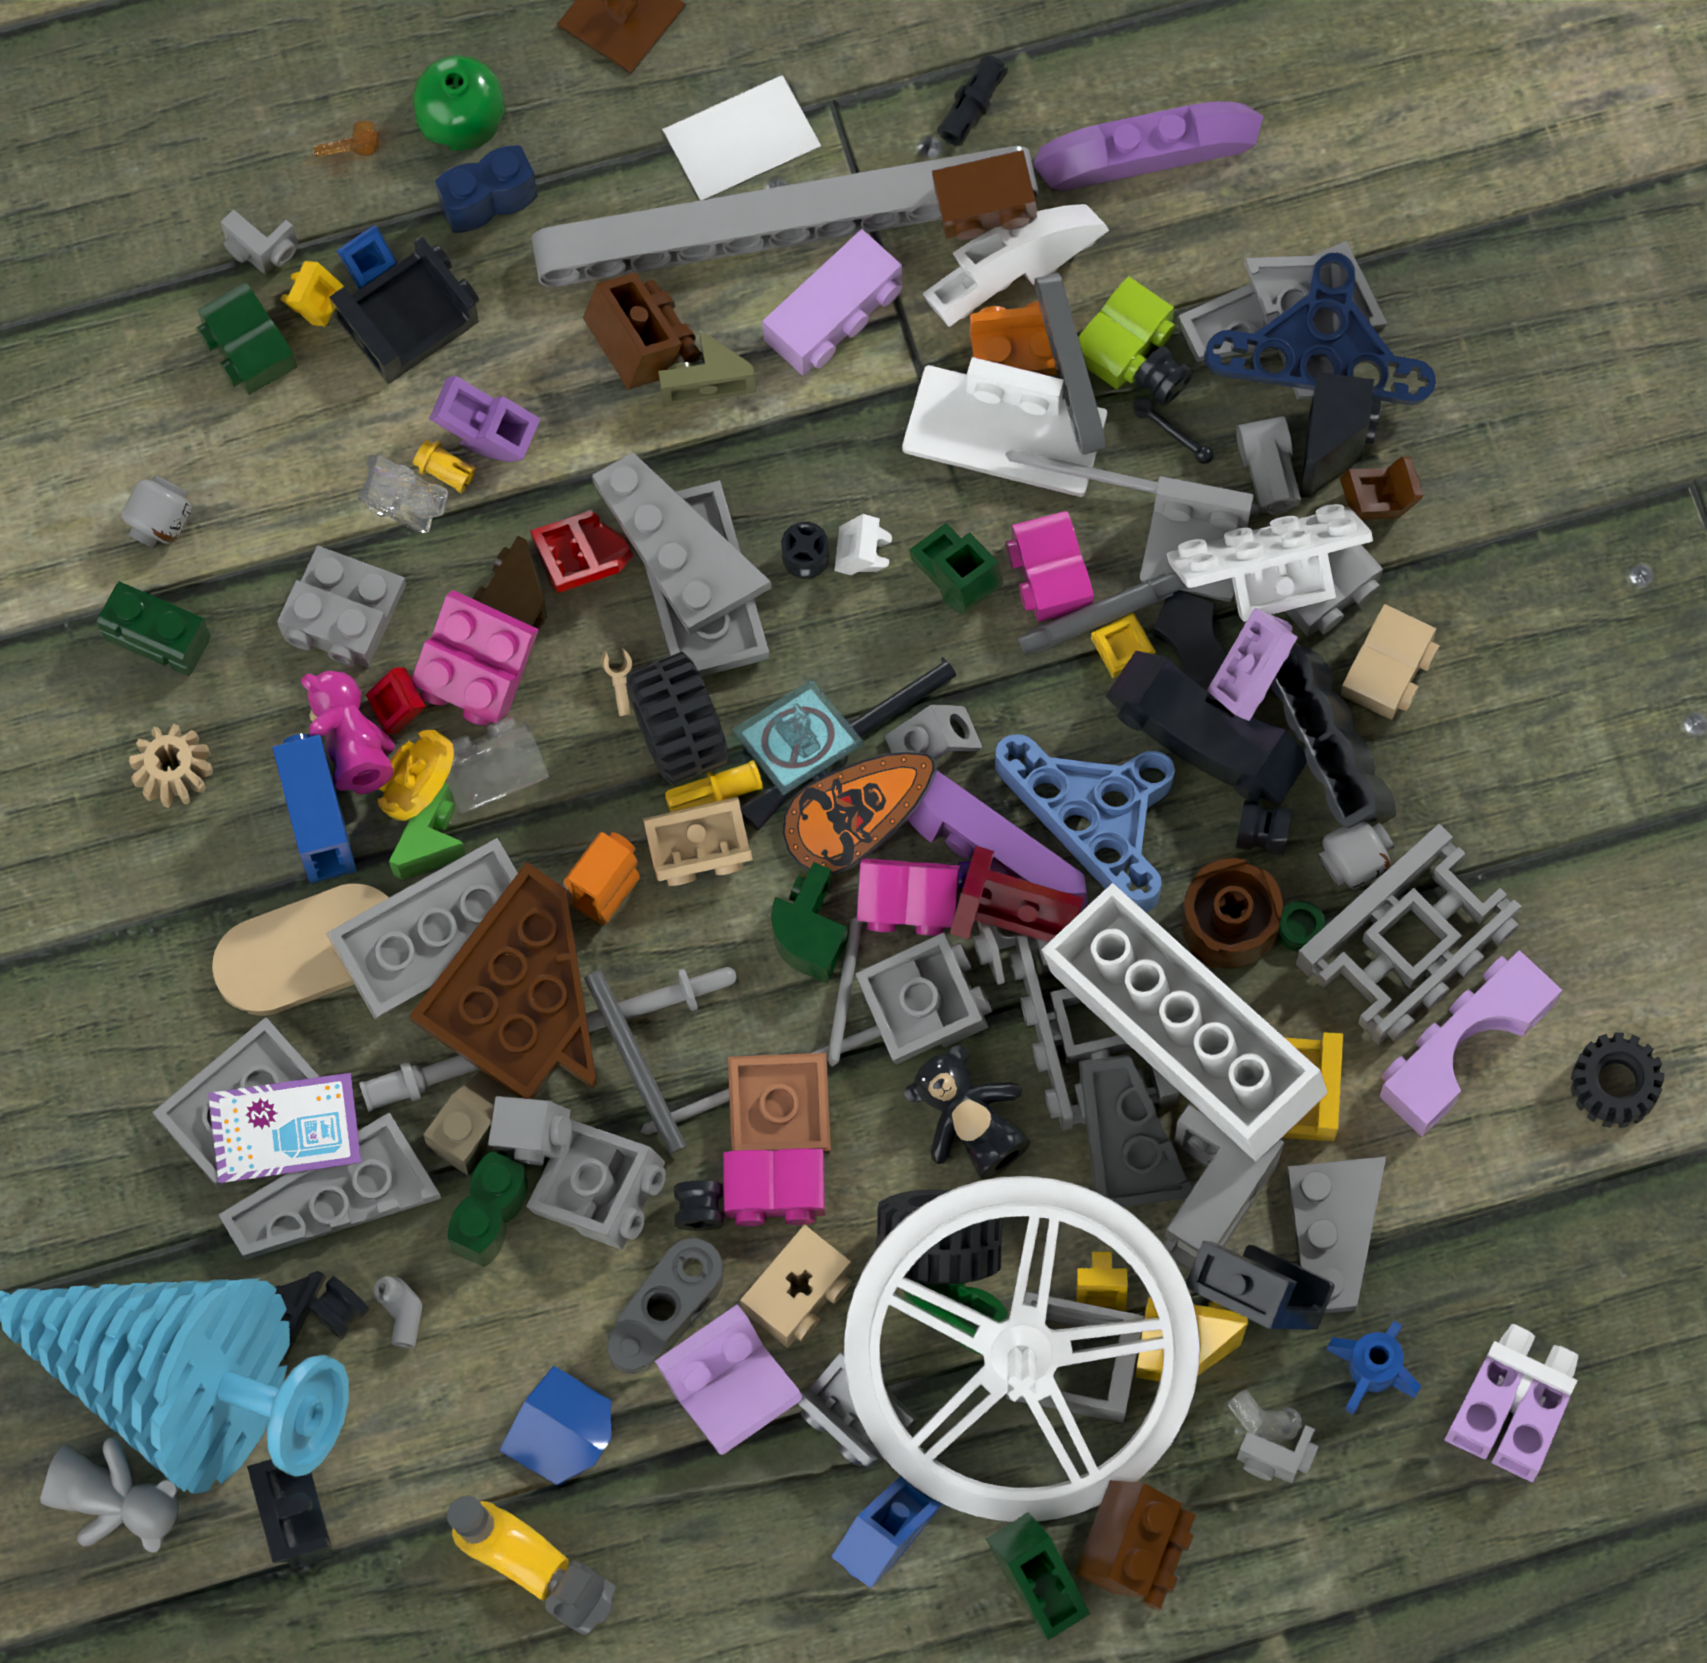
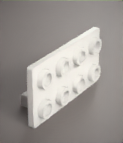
[902,357,1107,497]
[1167,504,1373,622]

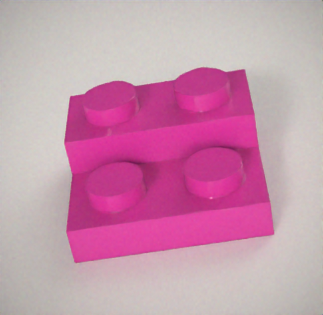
[411,590,539,725]

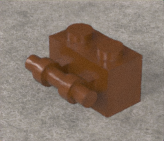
[931,150,1038,240]
[583,272,701,390]
[1074,1480,1196,1610]

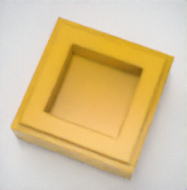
[1091,613,1156,678]

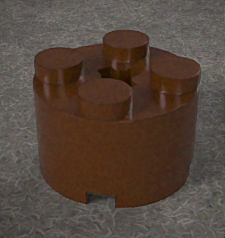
[1181,858,1283,969]

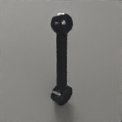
[1134,397,1214,464]

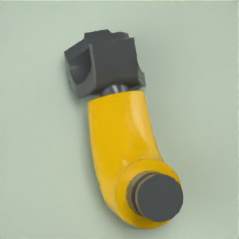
[447,1496,616,1635]

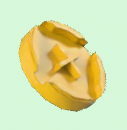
[378,730,454,821]

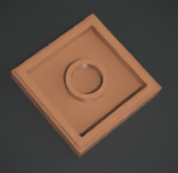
[728,1053,831,1153]

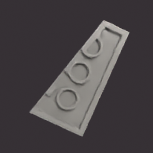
[1176,241,1387,362]
[592,453,771,635]
[218,1112,441,1260]

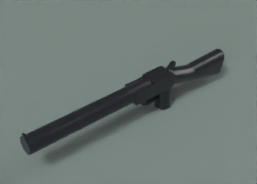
[740,657,957,830]

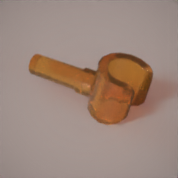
[313,121,380,157]

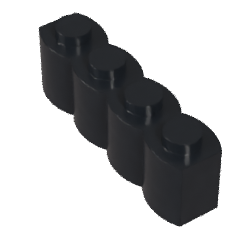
[1270,643,1396,828]

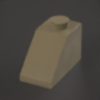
[423,1071,519,1176]

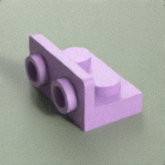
[1207,608,1298,721]

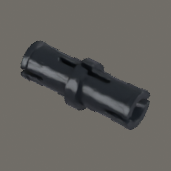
[937,55,1008,146]

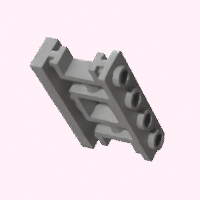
[1296,824,1522,1046]
[1008,934,1179,1131]

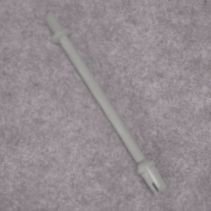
[359,967,737,1112]

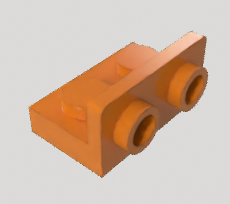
[970,301,1058,376]

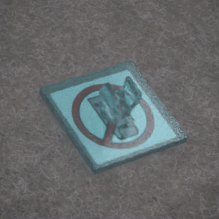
[732,679,864,795]

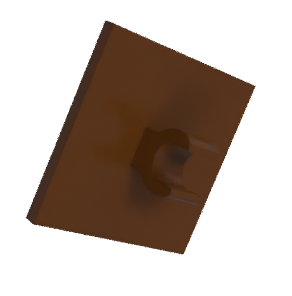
[557,0,686,74]

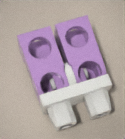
[1444,1324,1578,1483]

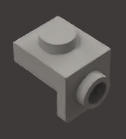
[221,209,298,275]
[1236,1425,1319,1483]

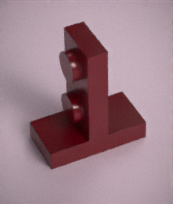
[950,846,1083,942]

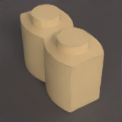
[1340,604,1440,720]

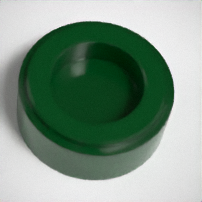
[1277,900,1326,952]

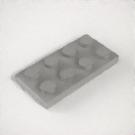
[644,480,770,677]
[326,838,518,1019]

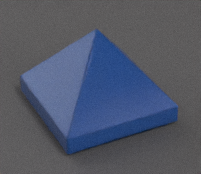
[336,225,397,289]

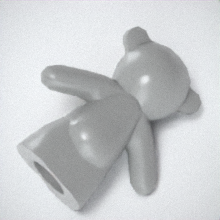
[40,1438,179,1552]

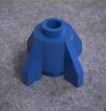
[1327,1321,1421,1415]

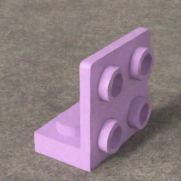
[655,1304,803,1454]

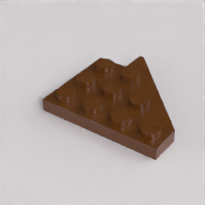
[409,862,597,1099]

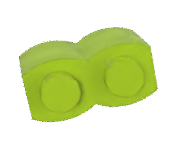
[1078,276,1176,390]

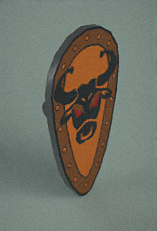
[783,752,937,875]

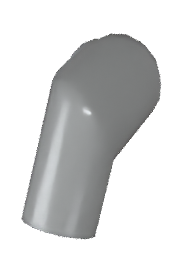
[373,1276,422,1348]

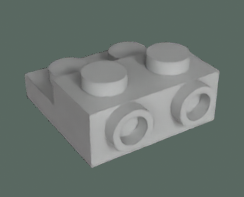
[277,545,406,667]
[855,932,992,1065]
[526,1119,666,1250]

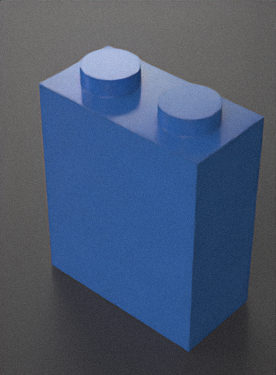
[272,734,357,884]

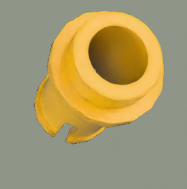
[413,440,477,493]

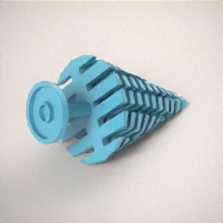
[0,1279,349,1494]

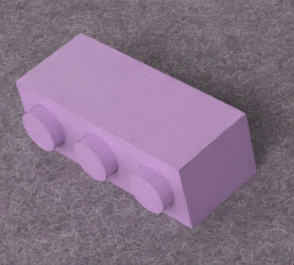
[762,229,902,376]

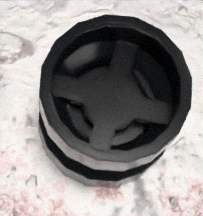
[1236,800,1292,857]

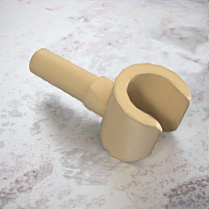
[600,648,632,717]

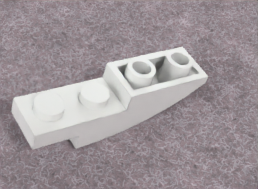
[922,204,1109,327]

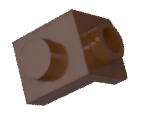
[1340,456,1423,520]

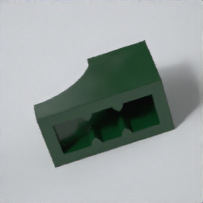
[986,1512,1090,1641]

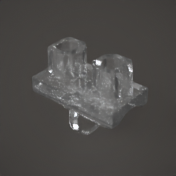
[358,454,448,533]

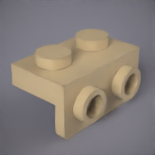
[643,797,753,886]

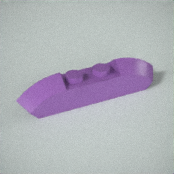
[1033,102,1263,191]
[908,770,1088,914]

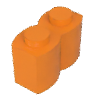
[564,832,640,926]

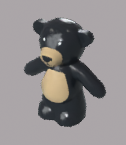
[904,1045,1031,1180]

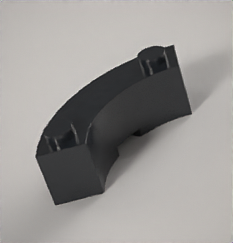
[1105,650,1307,804]

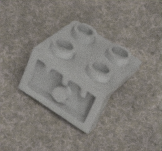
[1139,476,1254,602]

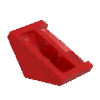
[530,510,634,593]

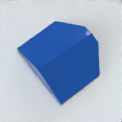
[500,1365,611,1487]

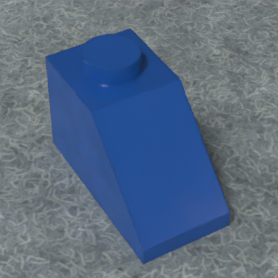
[831,1476,942,1588]

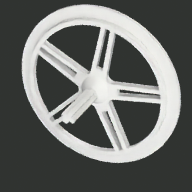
[844,1176,1200,1522]

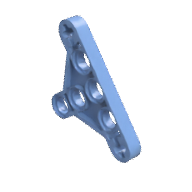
[995,734,1175,913]

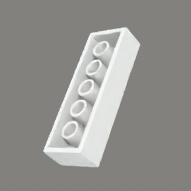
[1041,883,1328,1162]

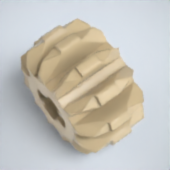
[129,723,213,808]

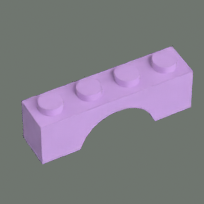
[1379,950,1562,1137]

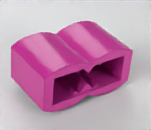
[1005,511,1094,623]
[857,859,960,936]
[724,1149,825,1227]

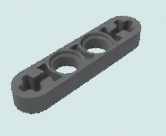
[1034,272,1106,455]

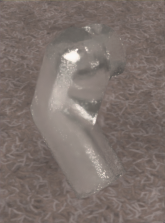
[1227,1389,1302,1443]

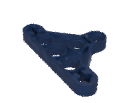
[1204,252,1436,405]

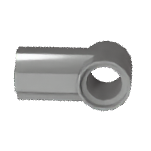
[1236,416,1301,515]

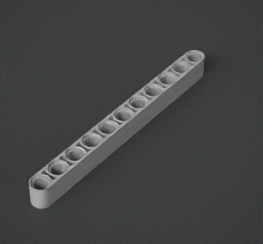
[531,146,1039,287]

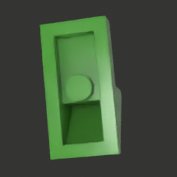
[389,783,466,880]

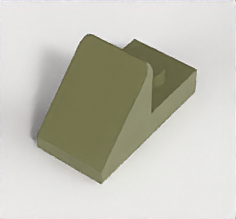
[658,331,756,407]

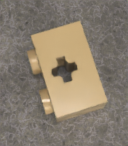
[740,1224,852,1348]

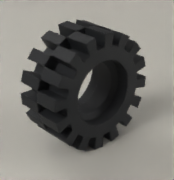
[1570,1032,1664,1128]

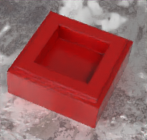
[365,667,426,734]

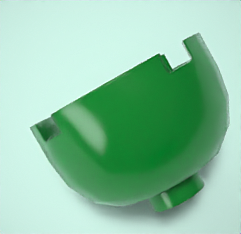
[412,55,506,151]

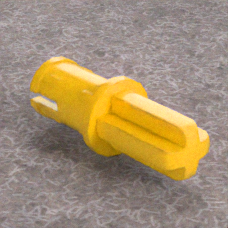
[665,760,763,812]

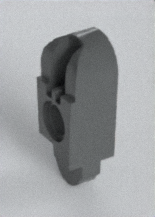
[608,1238,724,1374]

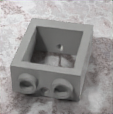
[1005,1292,1144,1423]

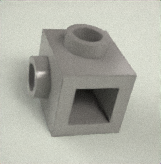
[488,1096,572,1165]

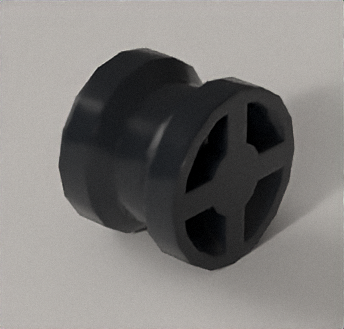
[1134,346,1193,406]
[781,521,829,579]
[674,1180,724,1231]
[306,1276,370,1339]

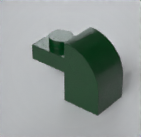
[909,523,1003,614]
[771,862,847,984]

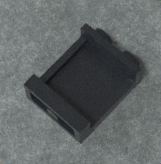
[329,236,480,384]
[1186,1241,1335,1330]

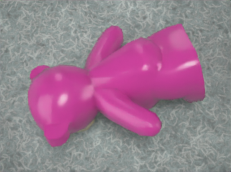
[301,670,395,794]

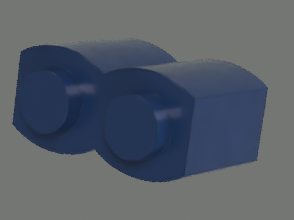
[435,145,538,233]

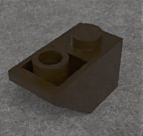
[472,536,547,636]

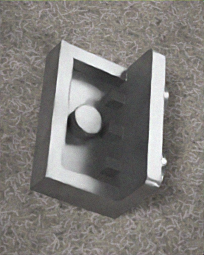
[798,1351,919,1468]

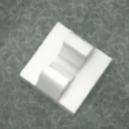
[835,514,892,575]

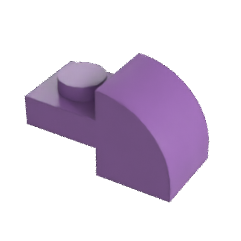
[429,375,540,462]

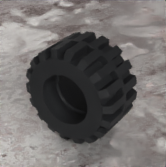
[626,651,728,785]
[876,1190,1003,1284]

